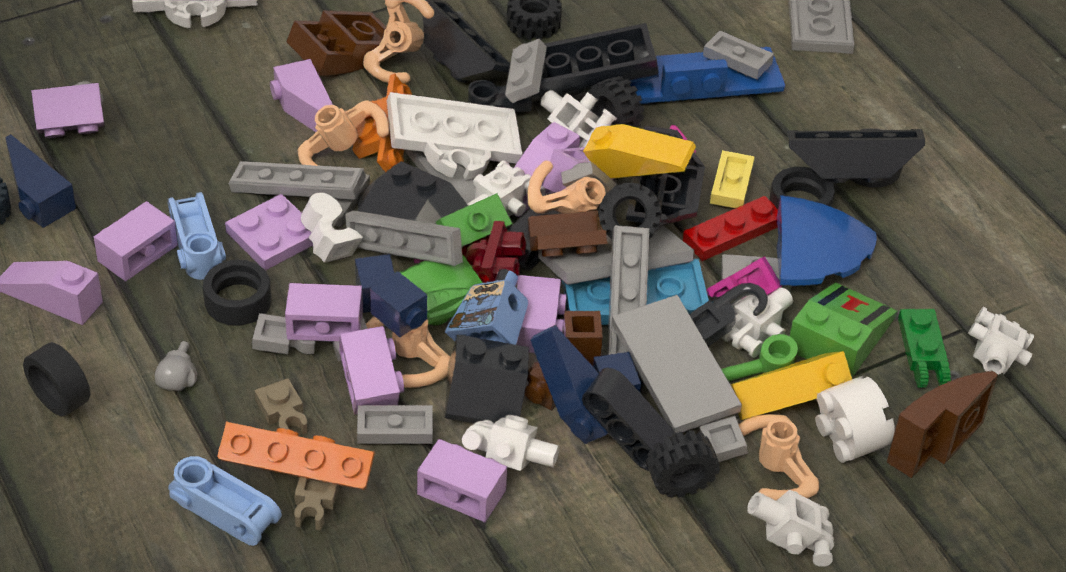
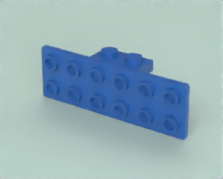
[630,47,785,104]

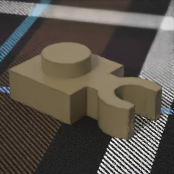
[254,378,308,434]
[294,477,340,530]

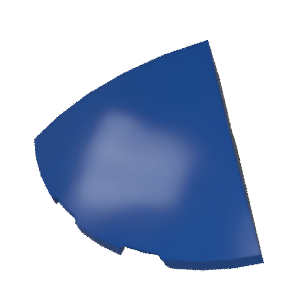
[777,195,877,286]

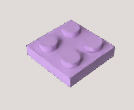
[225,194,313,270]

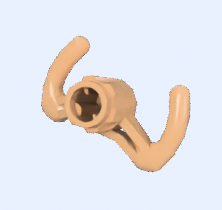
[363,0,434,84]
[298,101,389,166]
[527,160,607,235]
[366,316,450,388]
[739,414,819,501]

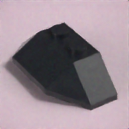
[423,0,511,83]
[626,125,705,226]
[788,129,925,183]
[357,161,468,224]

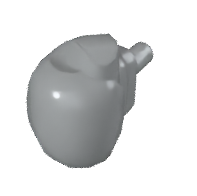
[155,341,197,391]

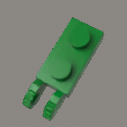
[898,309,951,388]

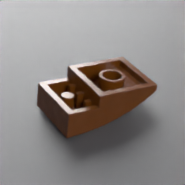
[286,10,387,76]
[887,371,998,478]

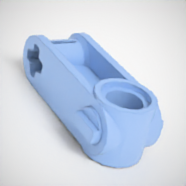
[168,192,226,280]
[168,456,282,546]

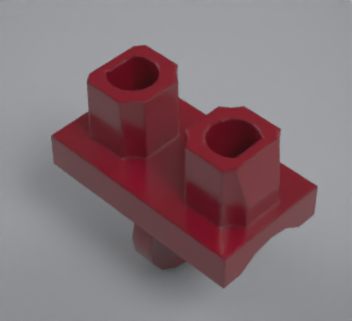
[466,221,527,282]

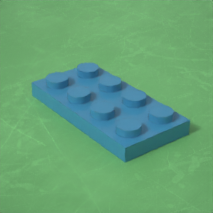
[562,259,709,325]

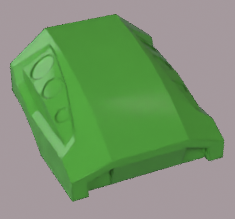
[400,254,482,325]

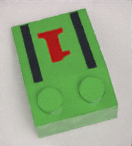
[790,282,898,378]

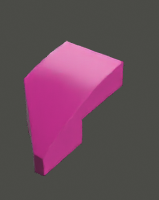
[706,256,782,299]

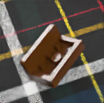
[528,211,607,257]

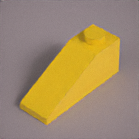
[583,124,696,178]
[730,351,852,420]

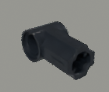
[468,80,532,113]

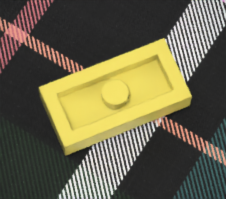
[710,150,755,208]

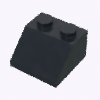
[444,334,529,423]

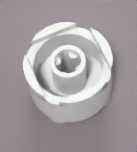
[815,376,895,463]

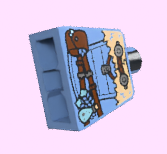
[445,269,528,345]

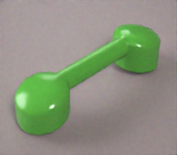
[721,334,798,382]

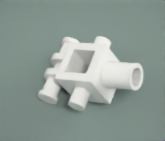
[541,90,618,147]
[468,160,546,217]
[722,288,793,358]
[968,307,1034,375]
[462,415,560,471]
[748,490,834,567]

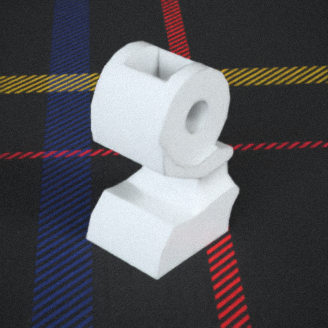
[301,193,363,262]

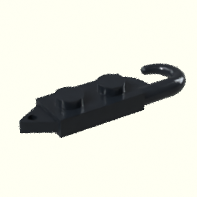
[689,283,768,347]

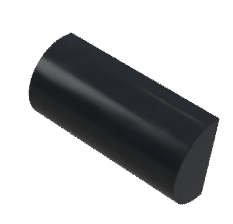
[532,23,659,103]

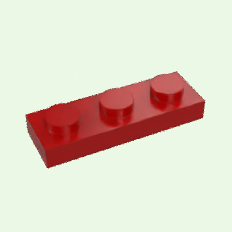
[683,196,778,261]

